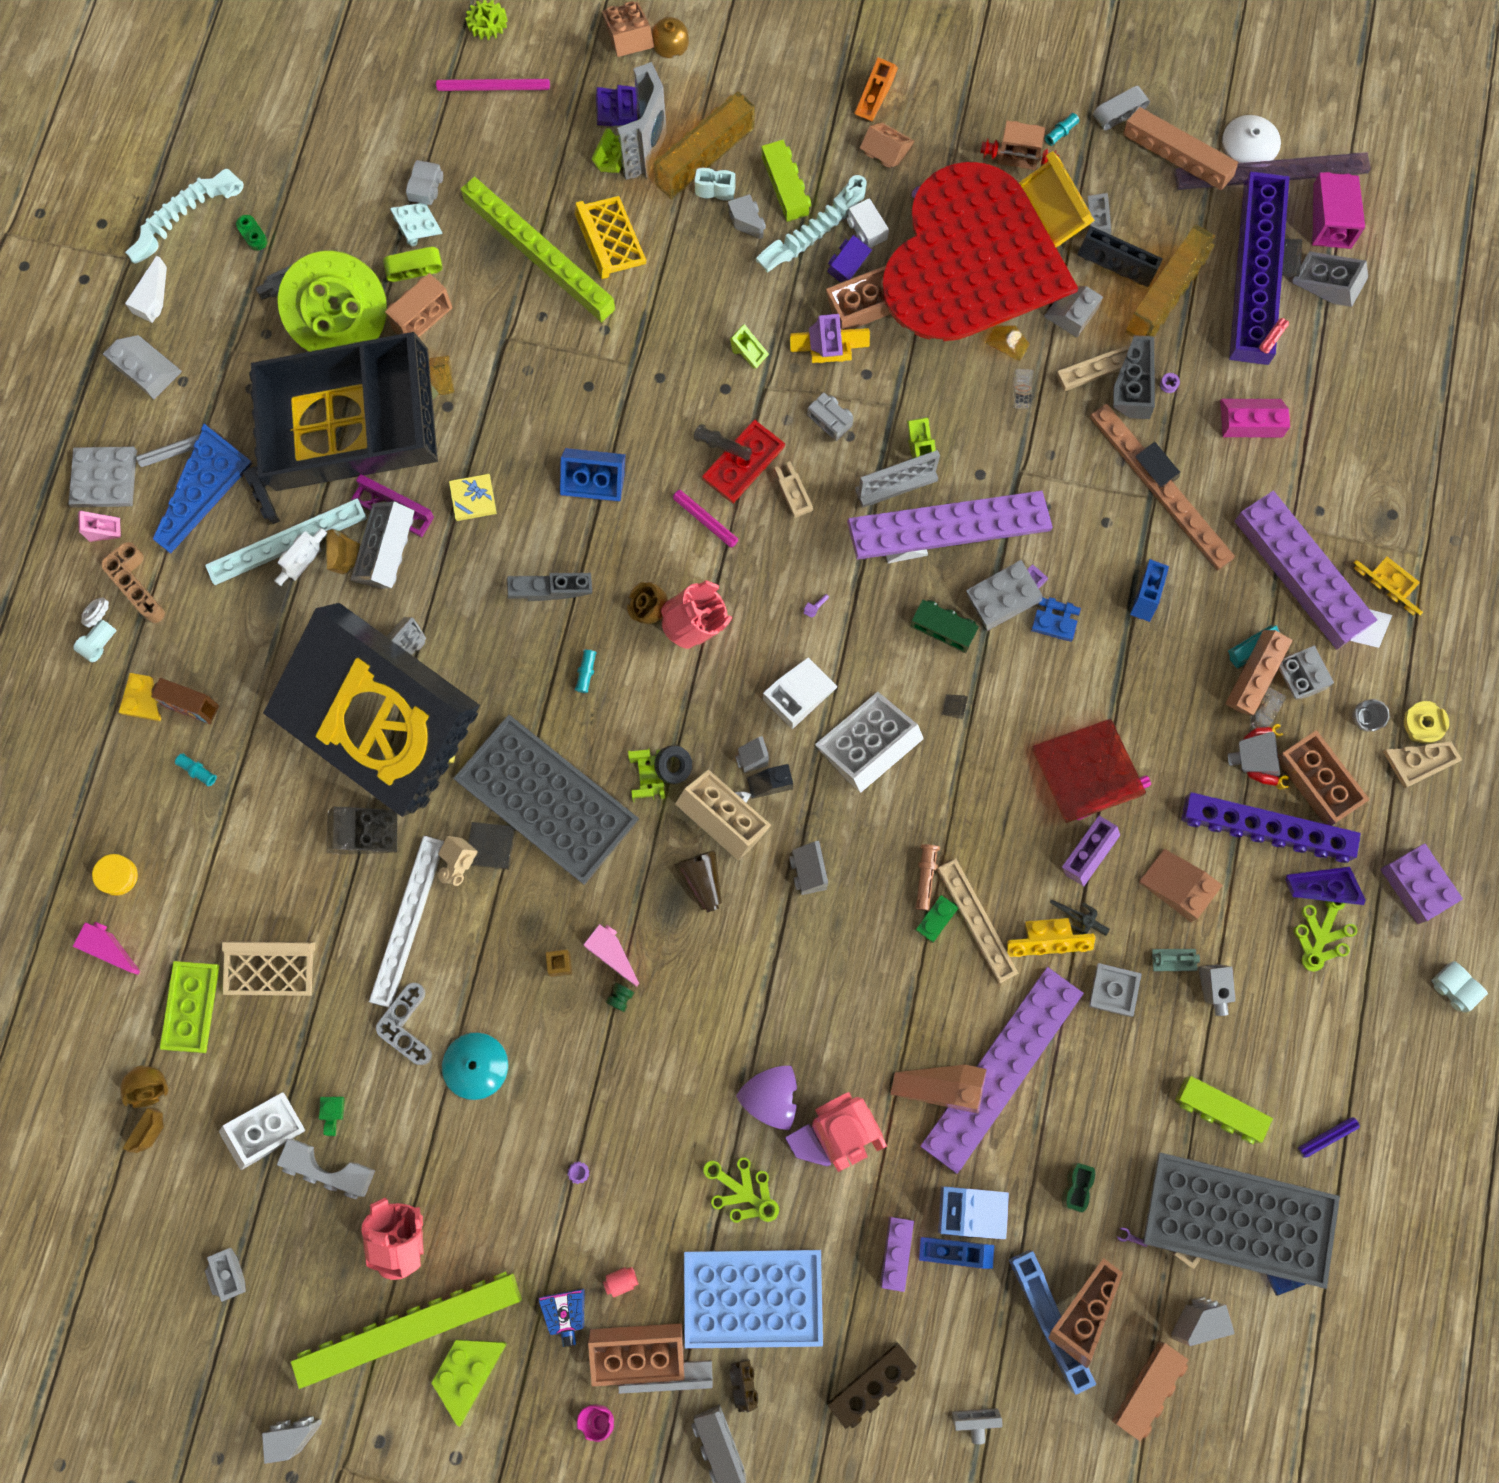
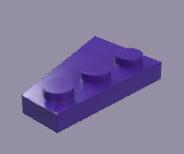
[1285,867,1366,905]

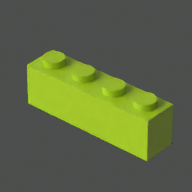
[761,139,811,222]
[1175,1076,1273,1145]

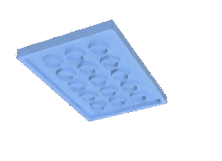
[684,1250,823,1348]

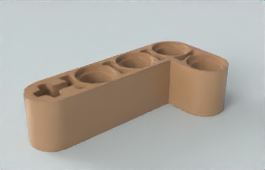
[101,542,165,623]

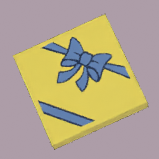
[449,474,497,521]

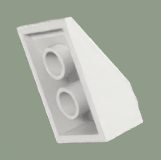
[219,1092,305,1170]

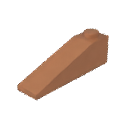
[891,1064,987,1114]

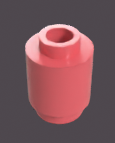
[603,1267,639,1297]

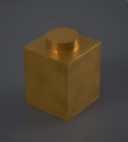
[546,949,572,977]

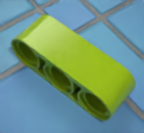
[383,247,443,282]

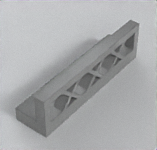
[619,1360,713,1394]

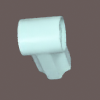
[74,619,117,662]

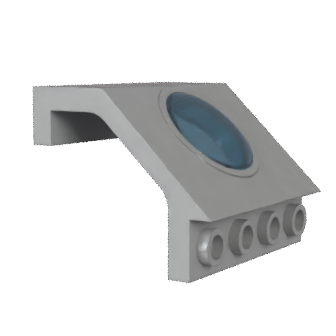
[617,62,667,180]

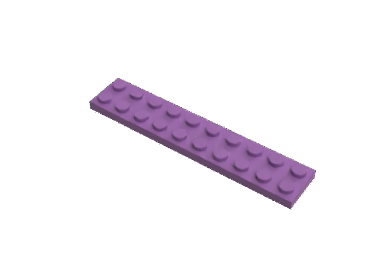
[847,491,1053,560]
[920,967,1084,1174]

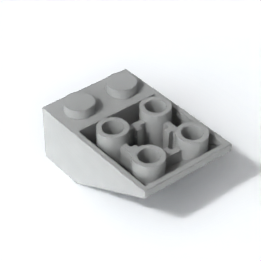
[386,617,426,655]

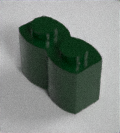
[1062,1163,1096,1213]

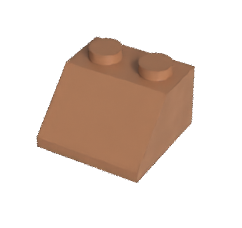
[860,123,914,168]

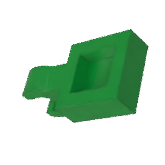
[319,1097,345,1136]

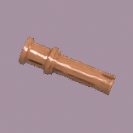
[915,844,940,911]

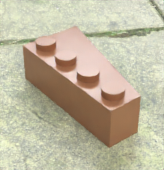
[1048,1258,1123,1368]

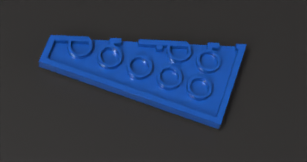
[153,424,253,554]

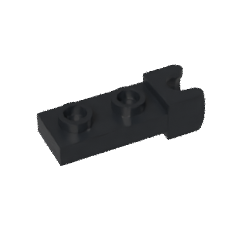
[243,466,280,524]

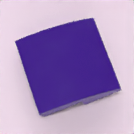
[596,85,638,126]

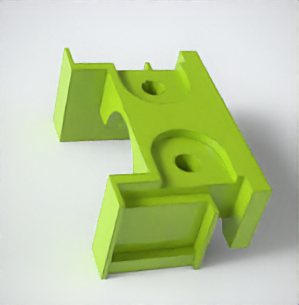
[628,748,665,803]

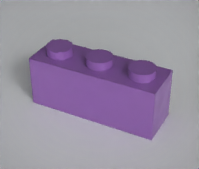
[1062,816,1120,886]
[880,1216,914,1292]

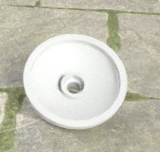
[1222,115,1281,168]

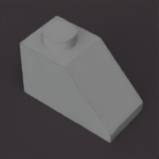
[735,736,769,773]

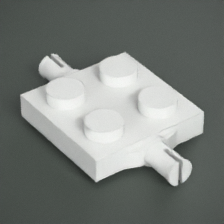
[274,528,327,586]

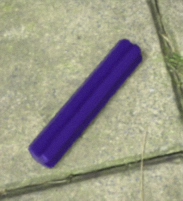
[1298,1117,1360,1158]

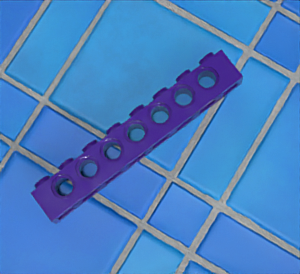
[1181,792,1361,863]

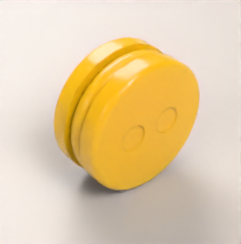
[92,854,138,896]

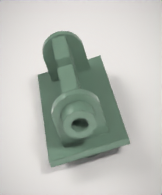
[1152,949,1200,971]

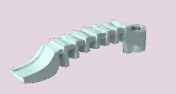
[125,169,244,264]
[756,175,866,273]

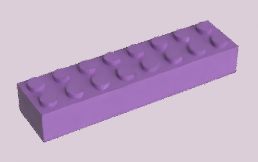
[1234,490,1377,650]

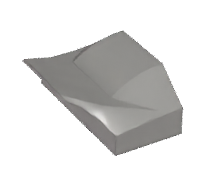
[205,1248,246,1302]

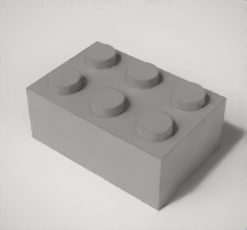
[966,560,1042,631]

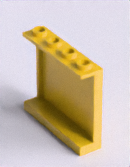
[1019,151,1095,247]

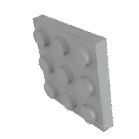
[69,447,137,507]

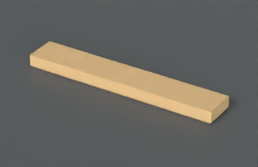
[937,859,1019,984]

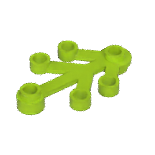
[1293,901,1358,972]
[704,1157,779,1223]

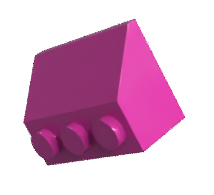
[1220,399,1290,438]

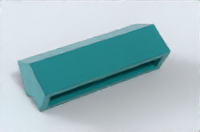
[1228,625,1280,669]

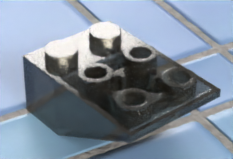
[327,806,398,854]

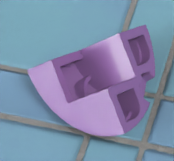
[736,1066,797,1130]

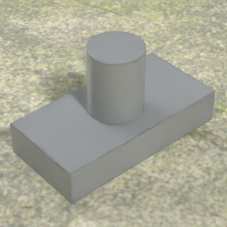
[952,1408,1002,1444]

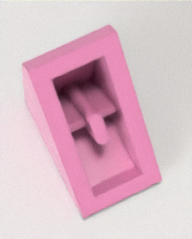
[78,511,121,542]

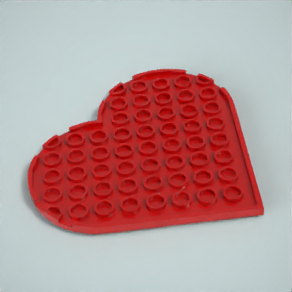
[883,162,1078,341]

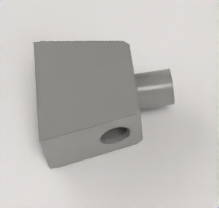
[1198,964,1235,1016]

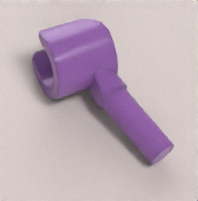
[804,594,829,617]
[1117,1228,1147,1247]

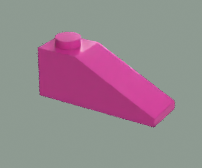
[73,922,140,975]

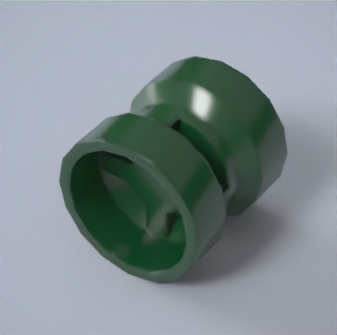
[605,983,635,1012]

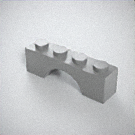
[277,1139,376,1199]

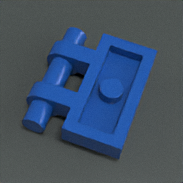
[1031,597,1081,642]

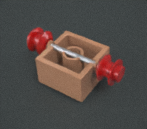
[980,121,1059,170]

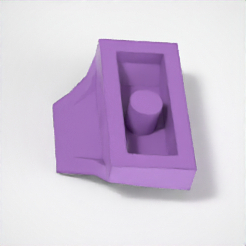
[809,314,843,357]

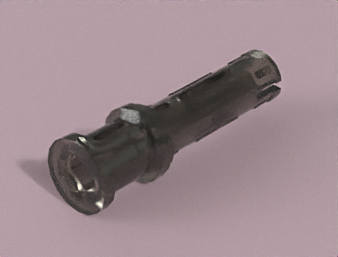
[694,424,752,461]

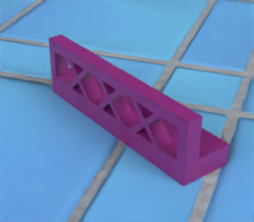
[351,474,434,538]

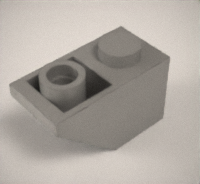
[728,194,766,239]

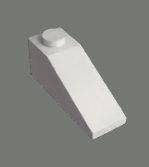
[125,256,167,323]

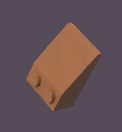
[1139,849,1223,922]

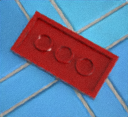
[702,419,785,504]

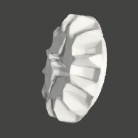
[81,598,109,628]

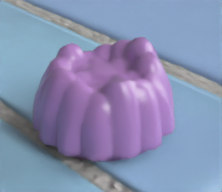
[568,1162,589,1184]

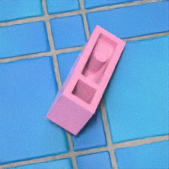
[584,924,639,987]

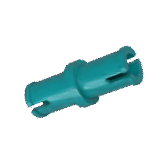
[1045,113,1079,146]
[575,649,597,693]
[175,753,217,787]

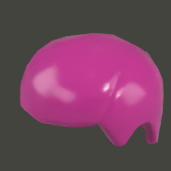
[577,1404,614,1442]

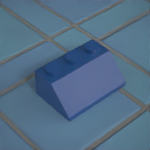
[560,448,626,501]

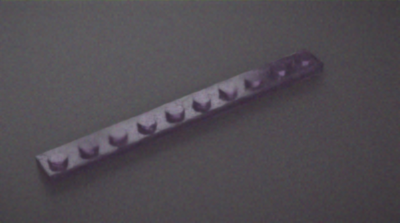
[1174,152,1371,190]

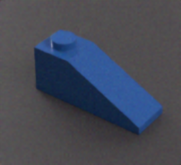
[1130,559,1169,622]
[919,1237,994,1269]

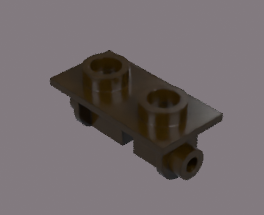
[729,1360,759,1413]

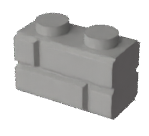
[807,393,854,441]

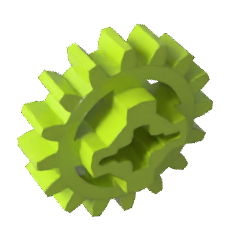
[465,0,508,40]

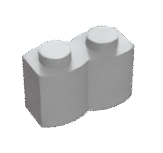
[406,160,443,205]

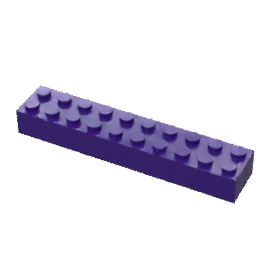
[1229,172,1289,365]

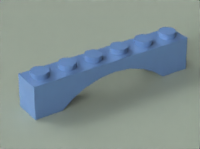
[1009,1250,1096,1395]

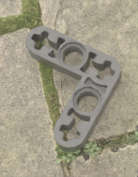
[376,983,432,1065]

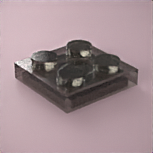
[469,822,515,870]

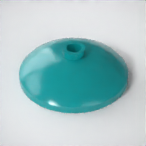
[442,1033,509,1100]

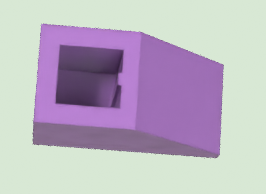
[785,1124,831,1166]

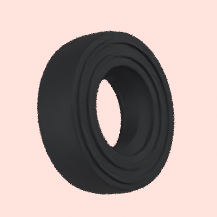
[654,746,692,784]

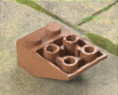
[602,1,654,57]

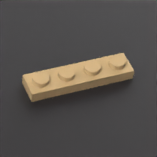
[1056,345,1130,392]

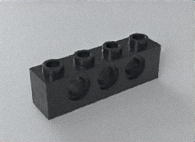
[1077,226,1163,288]

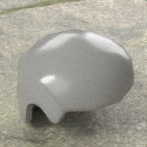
[1352,699,1390,732]

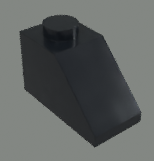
[747,764,793,799]

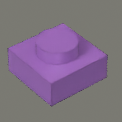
[1027,564,1048,589]

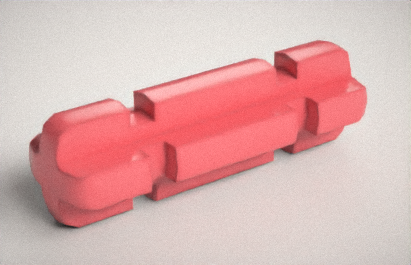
[1259,318,1289,353]

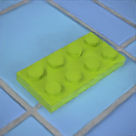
[160,961,220,1053]

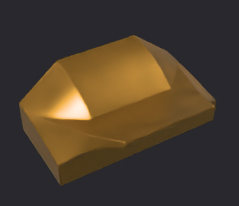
[326,529,361,575]
[123,1108,164,1153]

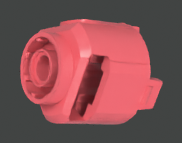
[661,580,732,649]
[812,1092,887,1172]
[362,1197,424,1280]

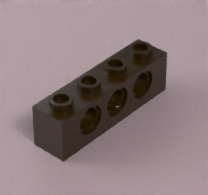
[827,1342,917,1429]

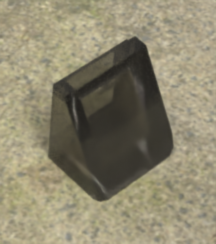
[942,694,968,719]

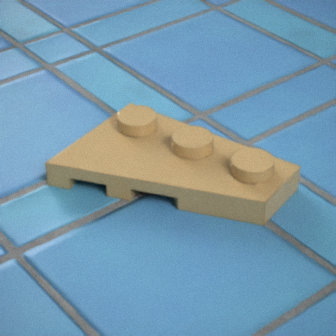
[1383,742,1462,789]

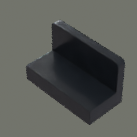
[1136,442,1181,487]

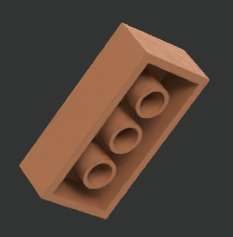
[1278,730,1370,826]

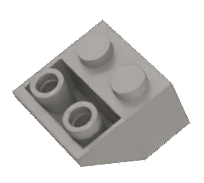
[1279,646,1334,700]
[262,1416,322,1464]

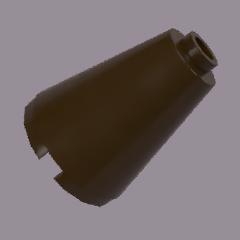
[674,850,722,913]

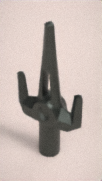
[1050,900,1110,936]

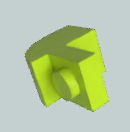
[907,417,936,459]

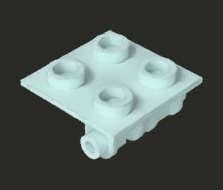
[390,203,442,246]

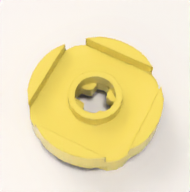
[1404,701,1449,744]

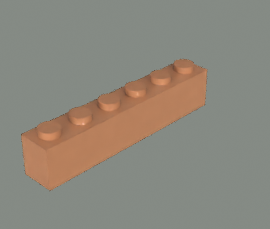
[1124,107,1239,190]

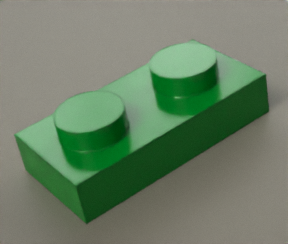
[915,895,958,943]

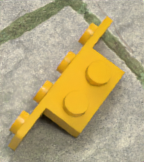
[790,328,870,363]
[1353,556,1423,615]
[1007,918,1095,957]

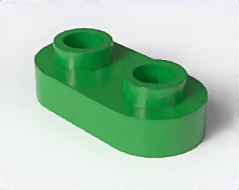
[236,215,267,251]

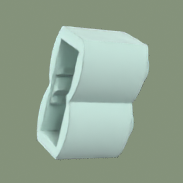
[695,168,736,201]
[1431,961,1488,1013]

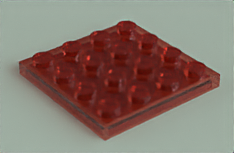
[1032,719,1146,823]

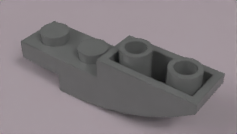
[507,573,592,601]

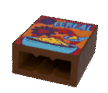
[151,678,219,725]

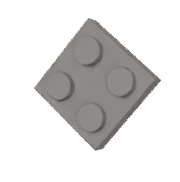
[1089,963,1141,1017]

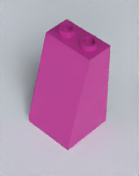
[1312,172,1365,249]

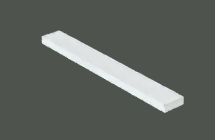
[369,836,444,1008]

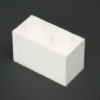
[847,198,889,248]

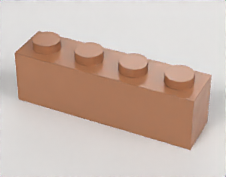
[1225,630,1293,715]
[1112,1341,1188,1441]

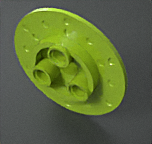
[278,250,387,352]

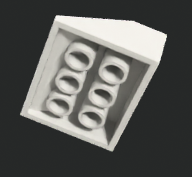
[815,692,923,793]

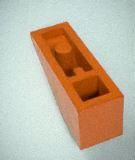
[855,57,898,121]

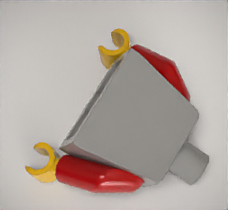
[1228,724,1289,790]

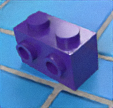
[827,235,872,283]

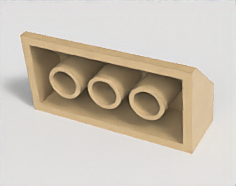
[675,769,771,861]

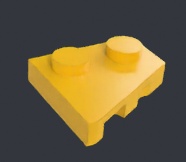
[119,673,161,721]

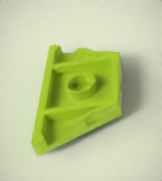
[432,1340,507,1427]

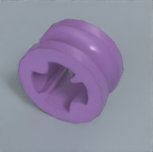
[1160,373,1180,393]

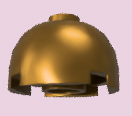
[652,17,689,58]
[627,582,668,624]
[120,1066,169,1108]

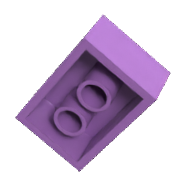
[1380,843,1463,924]

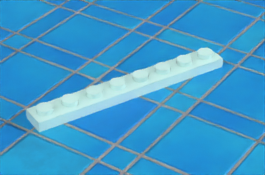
[205,498,367,585]

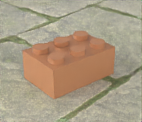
[385,273,453,337]

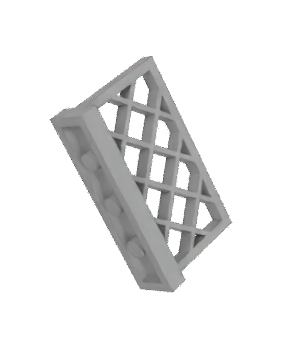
[855,450,940,508]

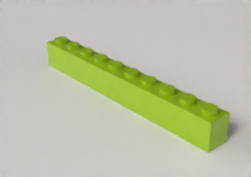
[461,176,615,323]
[291,1272,522,1389]

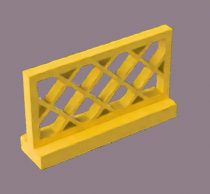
[574,196,646,279]

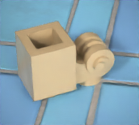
[438,836,478,886]

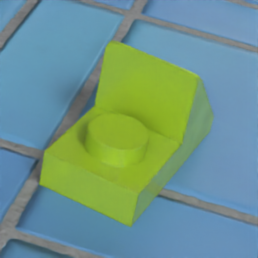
[730,324,769,368]

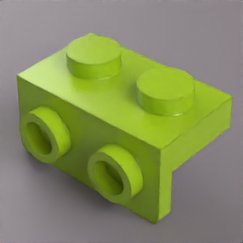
[592,128,622,173]

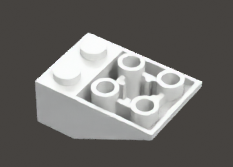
[763,658,837,729]

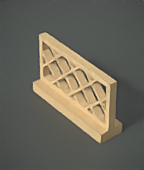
[222,941,315,996]

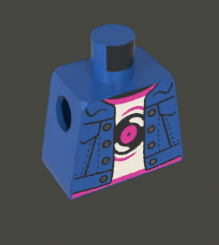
[539,1288,585,1347]

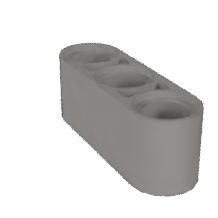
[1093,86,1150,130]

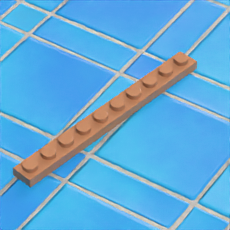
[1090,404,1235,571]

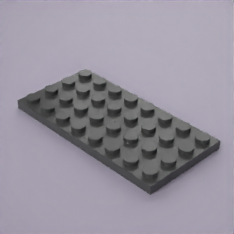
[453,715,639,885]
[1142,1152,1340,1289]

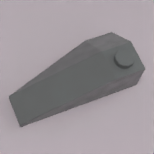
[1113,336,1155,419]

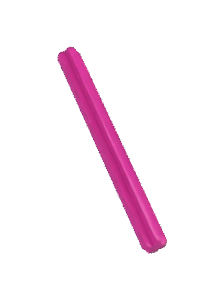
[436,79,550,91]

